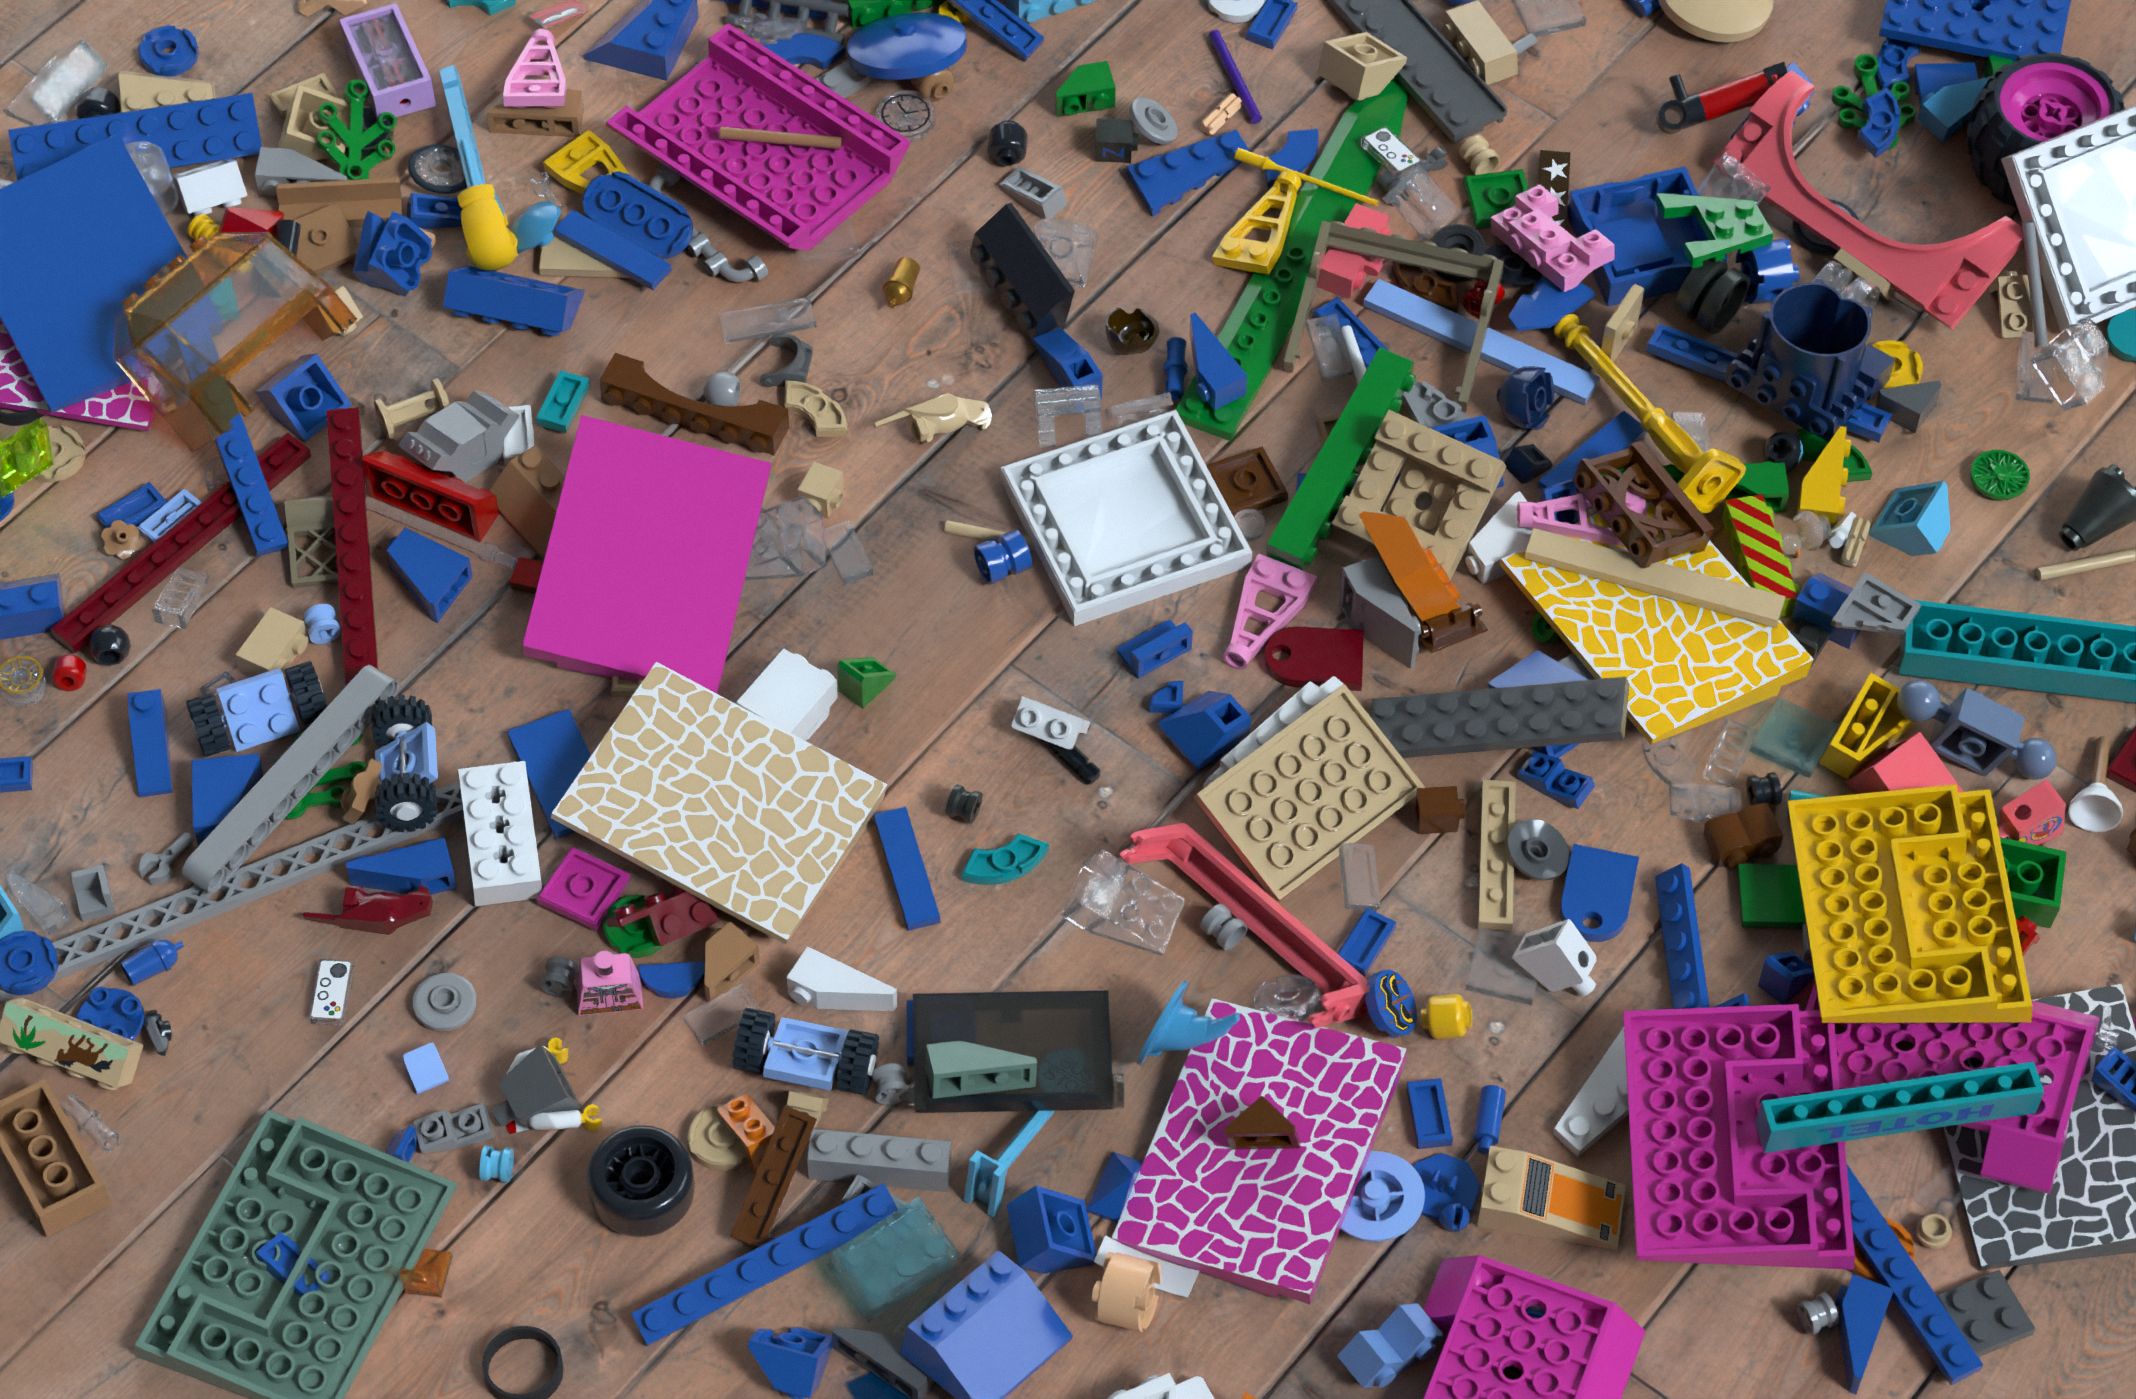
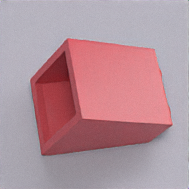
[1844,732,1963,794]

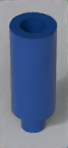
[1474,1085,1506,1154]

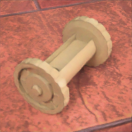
[374,378,450,440]

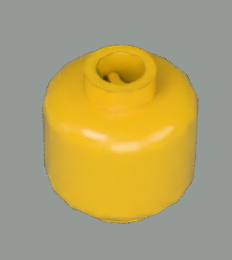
[1421,994,1473,1040]

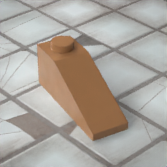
[487,89,584,137]

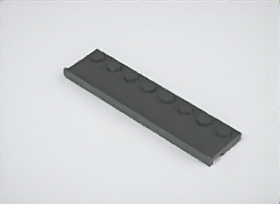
[1326,0,1507,143]

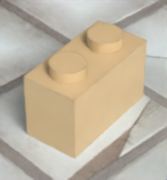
[236,607,308,677]

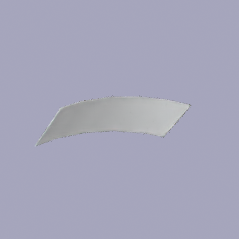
[1094,1235,1199,1298]

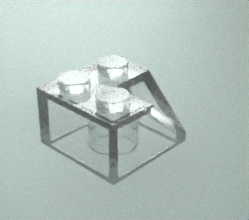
[2030,318,2109,411]

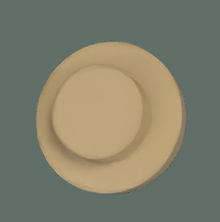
[1916,1214,1952,1249]

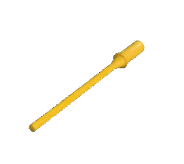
[1234,148,1379,207]

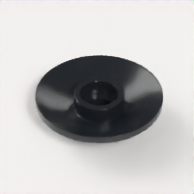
[1485,244,1542,285]

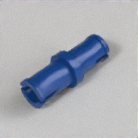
[1163,337,1188,400]

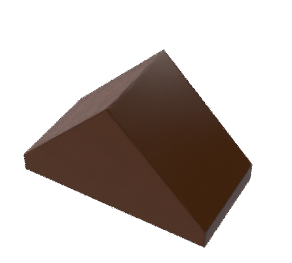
[1225,1096,1301,1150]

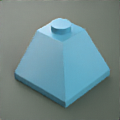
[1868,481,1951,556]

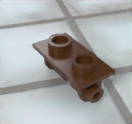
[1418,603,1488,653]

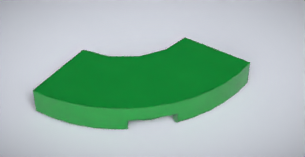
[1796,428,1872,482]

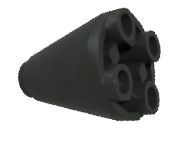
[2059,464,2136,551]

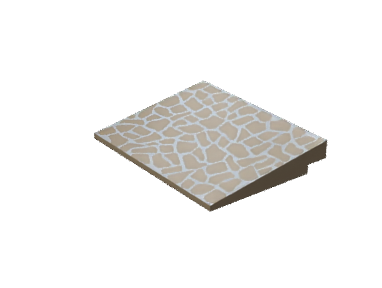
[551,662,887,944]

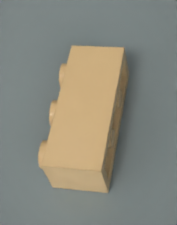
[1443,0,1518,85]

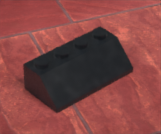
[970,202,1075,340]

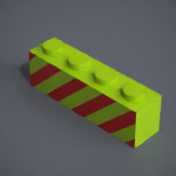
[1722,494,1801,618]

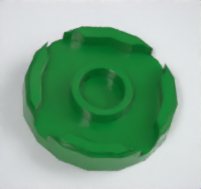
[603,894,664,958]

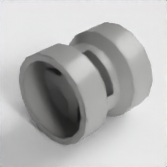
[1200,903,1248,951]

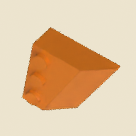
[1358,511,1461,622]

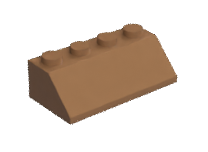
[490,445,565,562]

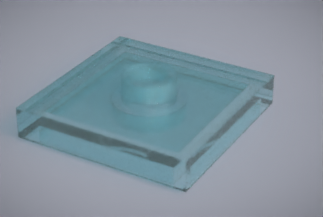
[1750,697,1838,778]

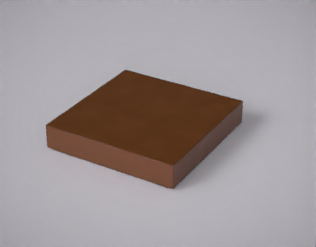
[1206,446,1288,518]

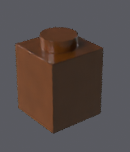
[1414,786,1465,834]

